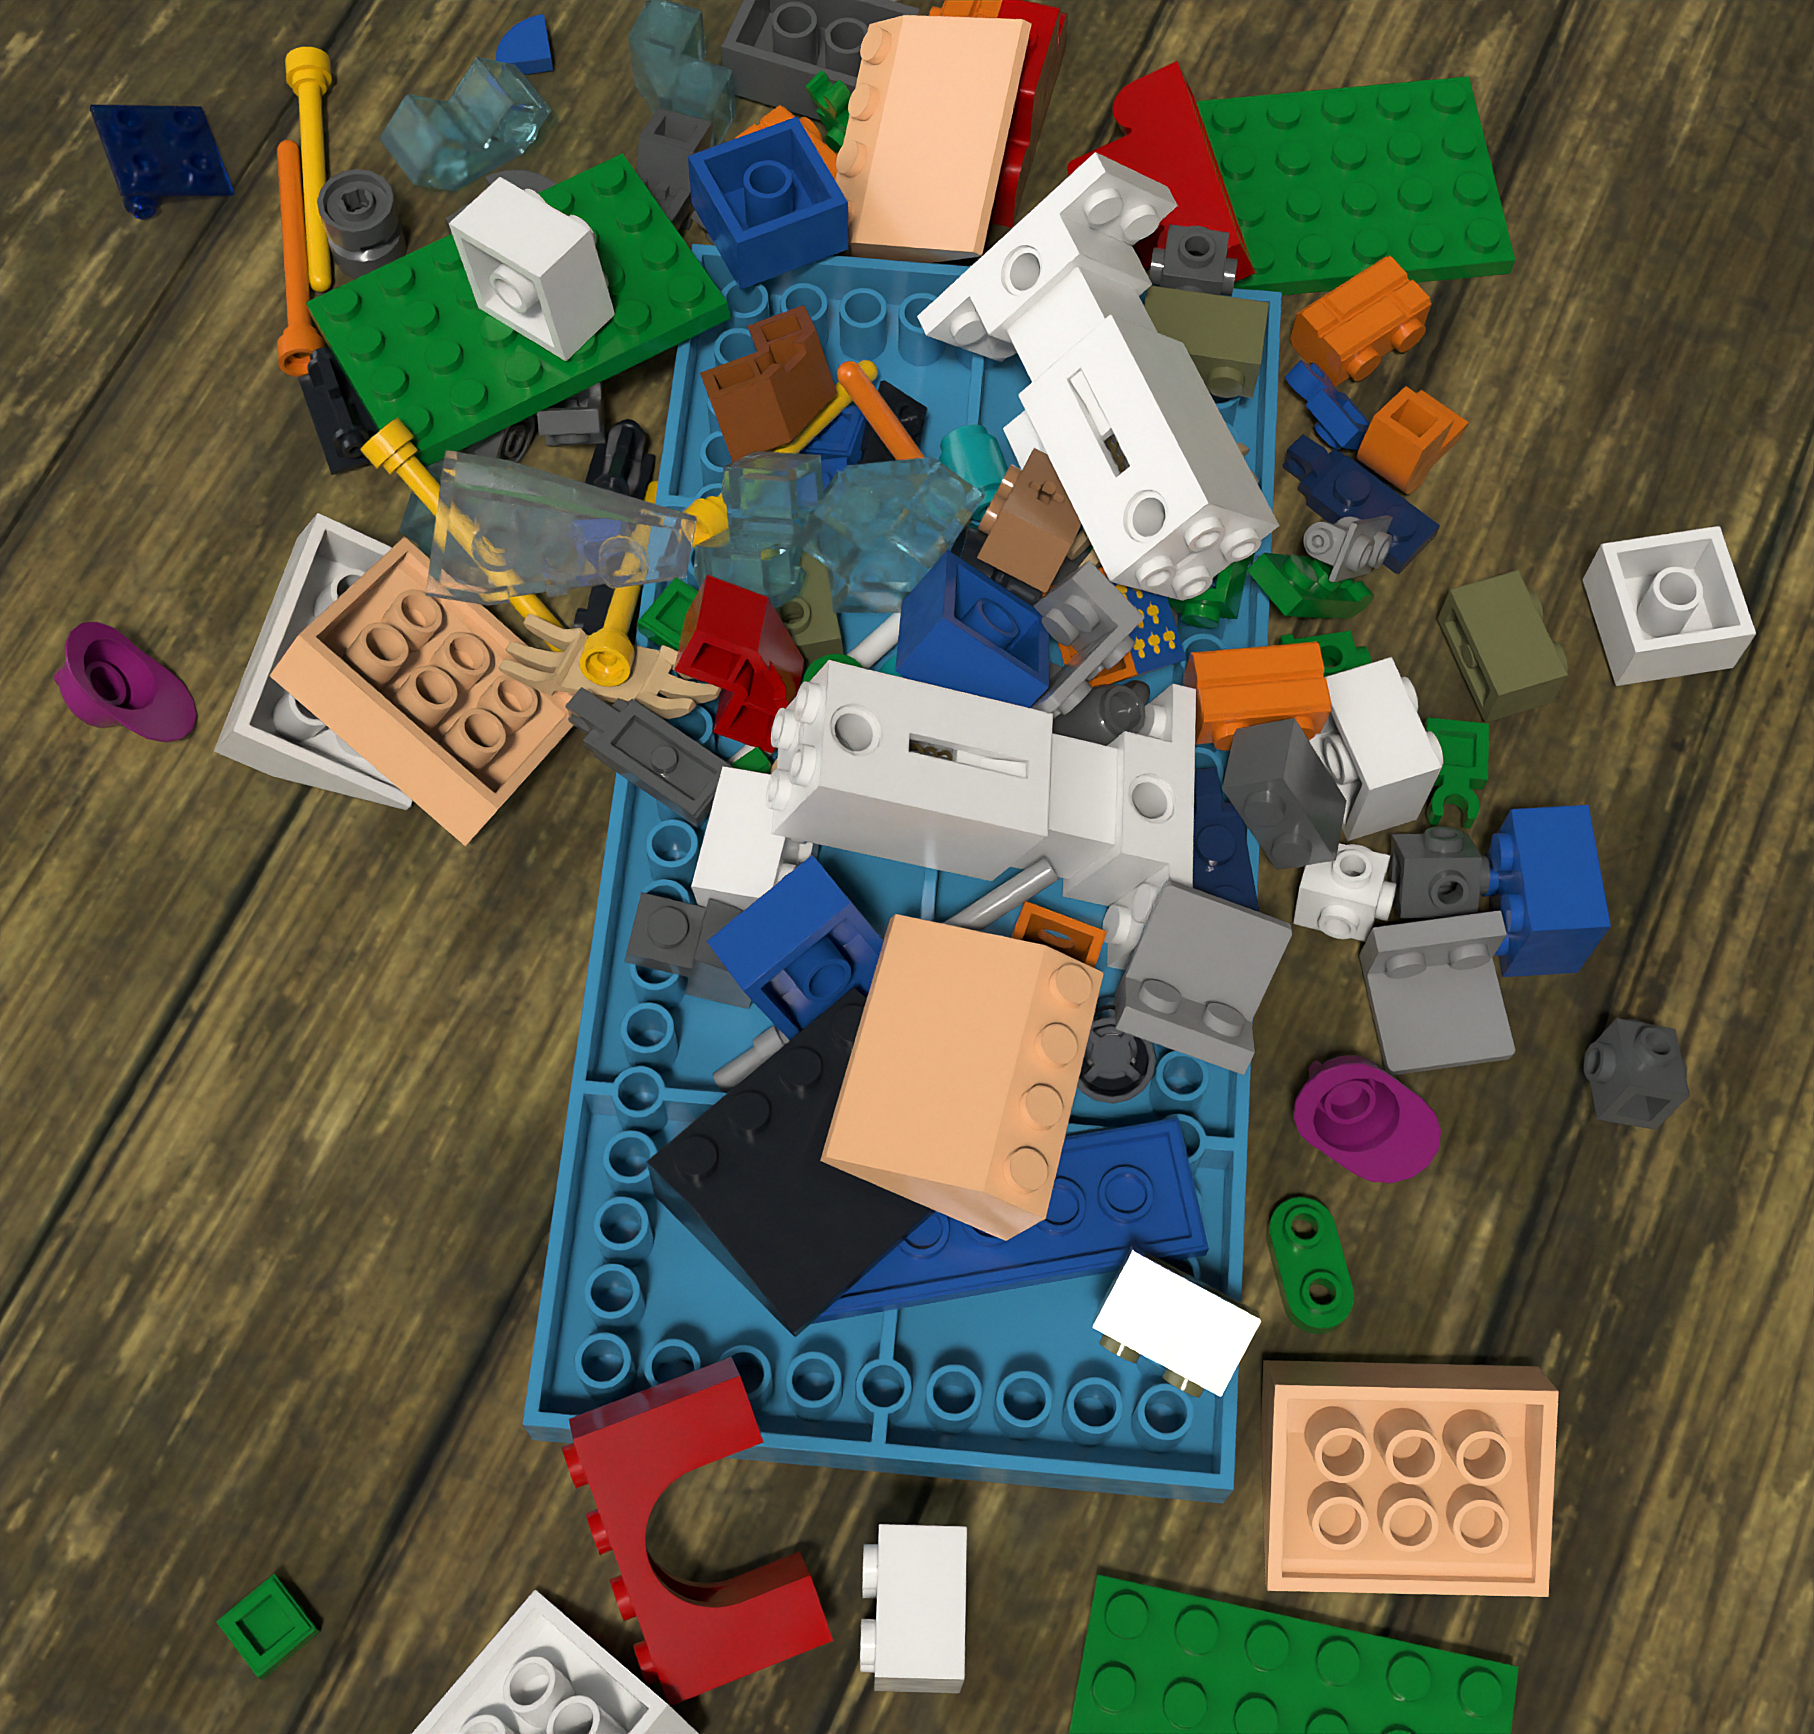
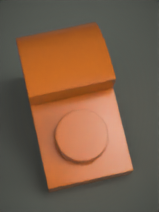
[1357,386,1469,494]

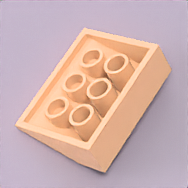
[835,15,1032,263]
[269,536,575,846]
[820,914,1104,1241]
[1261,1360,1559,1597]

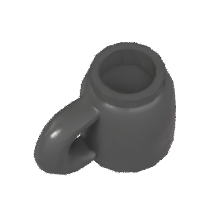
[1052,680,1150,746]

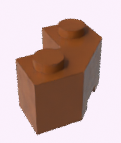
[700,305,837,463]

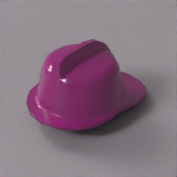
[54,621,197,743]
[1293,1055,1441,1183]

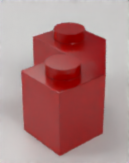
[674,574,804,753]

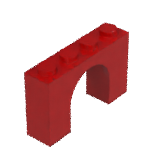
[561,1357,833,1706]

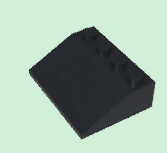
[646,987,936,1338]

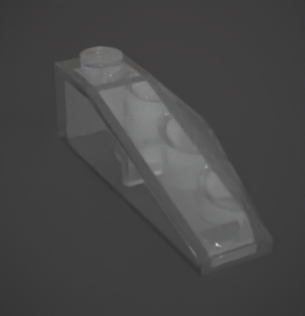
[425,450,697,606]

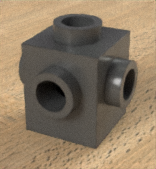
[1149,224,1237,296]
[1389,827,1490,921]
[1584,1018,1690,1130]

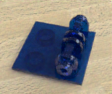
[90,104,234,220]

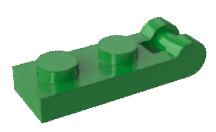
[1247,553,1374,619]

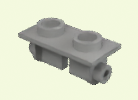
[1303,515,1393,582]

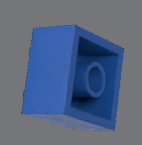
[688,117,848,290]
[895,550,1049,708]
[1480,805,1611,977]
[706,855,884,1041]

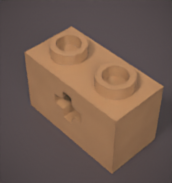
[977,448,1082,593]

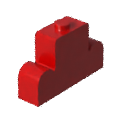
[989,0,1068,228]
[1067,61,1256,282]

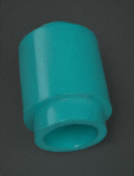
[939,424,1008,522]

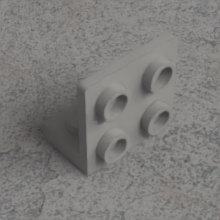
[1030,560,1145,720]
[1115,880,1292,1075]
[1359,910,1515,1076]

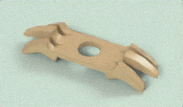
[499,614,721,719]

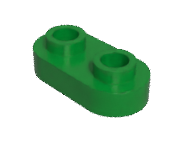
[1266,1197,1354,1334]

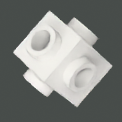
[1293,843,1397,942]

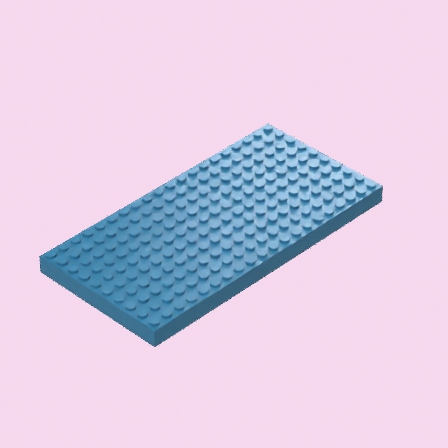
[522,244,1282,1504]

